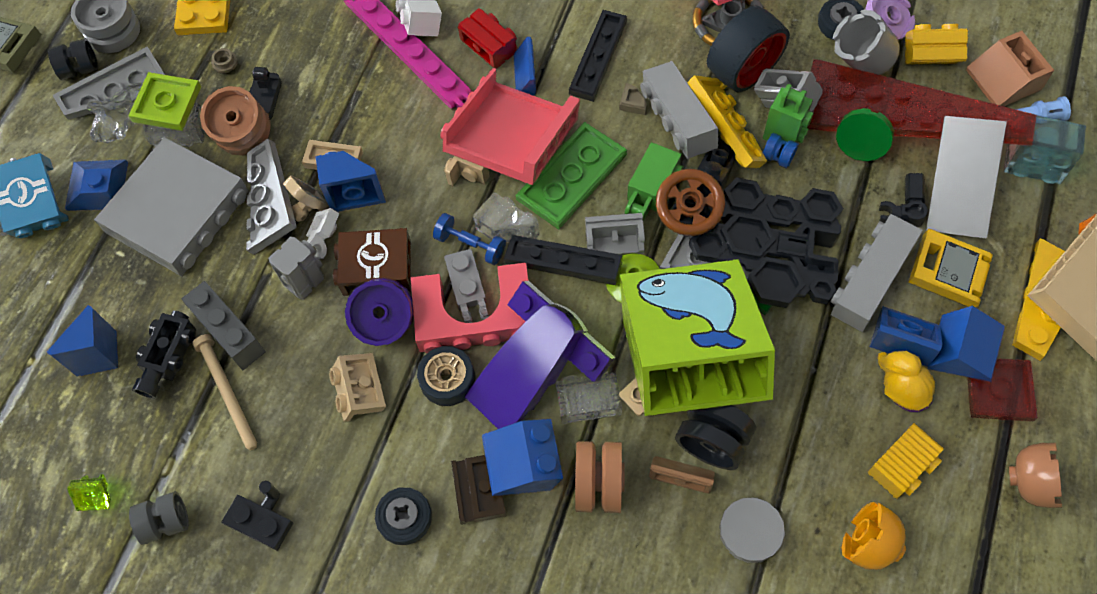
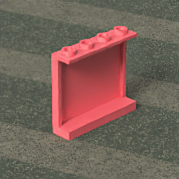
[440,68,580,185]

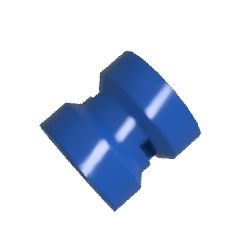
[763,133,799,169]

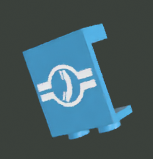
[0,153,69,238]

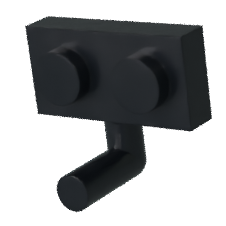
[221,480,293,551]

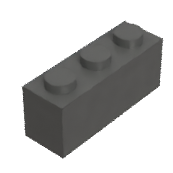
[181,281,266,371]

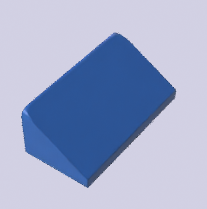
[514,37,536,96]

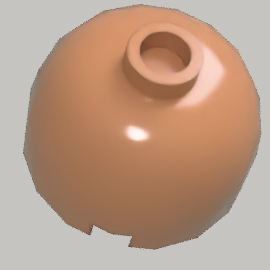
[1009,443,1062,508]

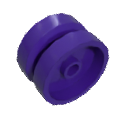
[345,278,414,346]

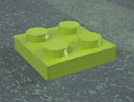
[128,72,201,131]

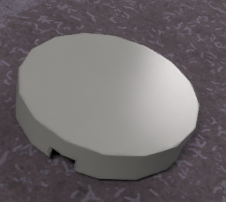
[719,498,785,563]

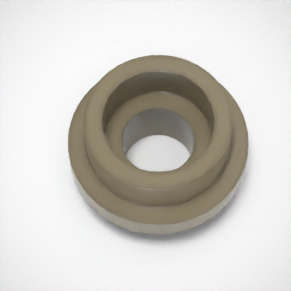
[211,48,238,73]

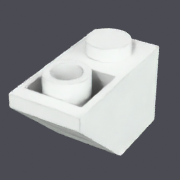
[396,0,442,36]

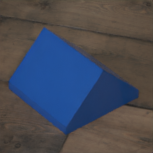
[47,305,118,377]
[869,306,943,367]
[928,306,1005,382]

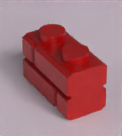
[458,8,517,69]

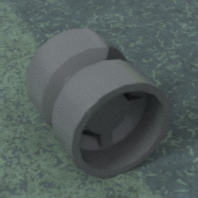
[129,491,189,545]

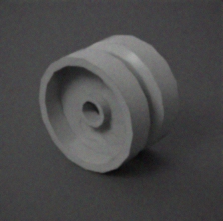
[71,0,140,53]

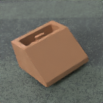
[966,31,1054,110]

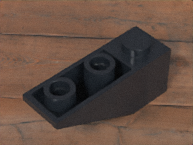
[697,136,736,197]

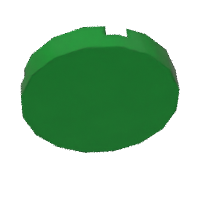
[836,108,894,161]

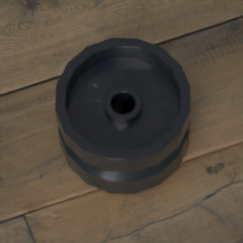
[675,405,757,470]

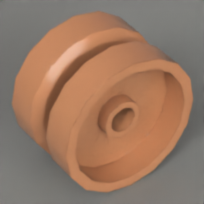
[200,86,271,156]
[575,441,625,513]

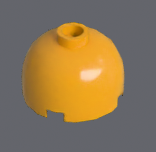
[841,502,906,570]

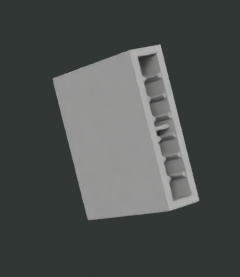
[94,137,249,277]

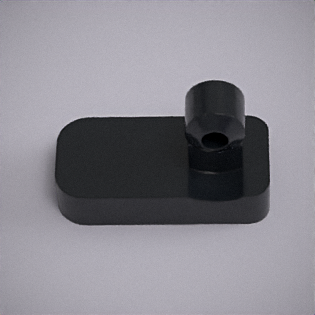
[249,67,282,120]

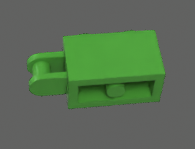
[763,84,814,147]
[625,142,684,221]

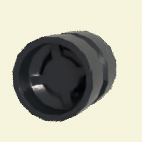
[48,38,98,80]

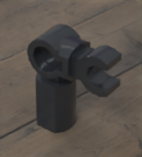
[879,173,928,227]

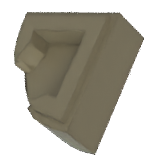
[619,83,646,115]

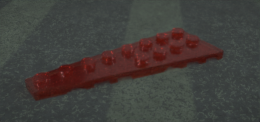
[807,59,1037,145]

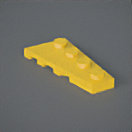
[687,75,767,168]
[1012,238,1065,361]

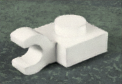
[306,208,339,259]

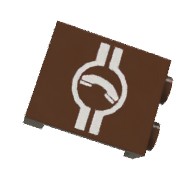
[333,228,411,296]

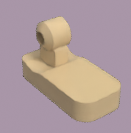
[283,175,329,222]

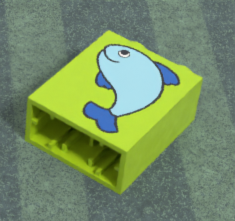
[620,259,775,416]

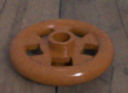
[656,169,725,236]

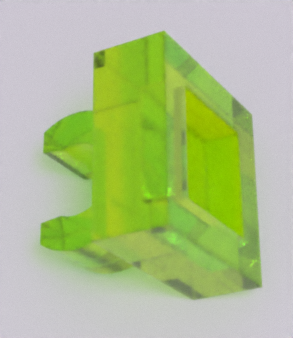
[67,474,111,511]

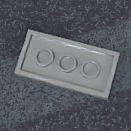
[926,116,1007,238]

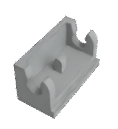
[585,213,645,255]

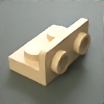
[329,353,386,422]

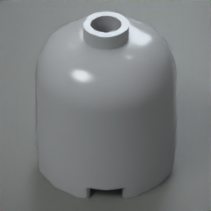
[833,10,900,77]

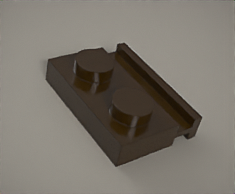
[451,455,506,525]

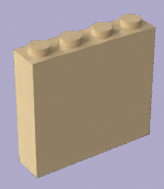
[1027,214,1097,361]

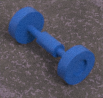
[433,213,506,265]

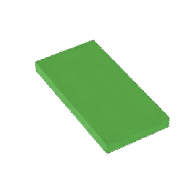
[516,122,627,230]

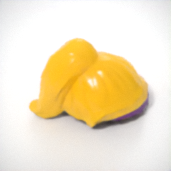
[878,351,935,412]

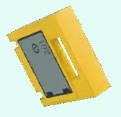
[908,229,993,308]

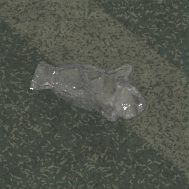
[87,73,158,143]

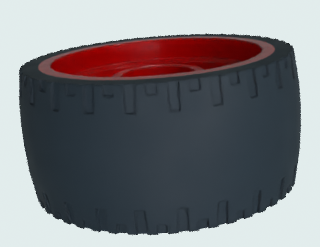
[706,5,790,92]

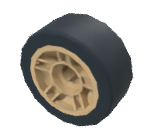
[417,346,476,406]

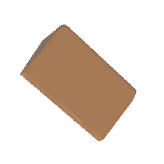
[649,456,715,494]

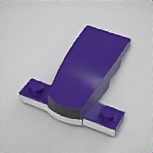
[465,281,616,429]

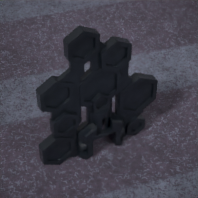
[672,177,844,308]

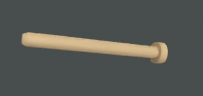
[192,334,257,451]

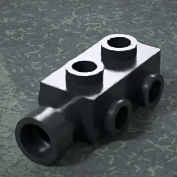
[132,310,196,399]

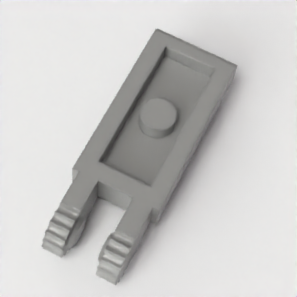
[444,249,489,323]

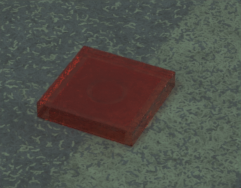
[967,358,1038,421]

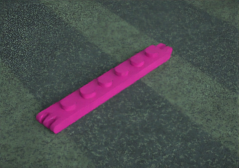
[344,0,471,109]

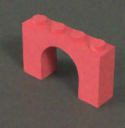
[411,263,528,353]

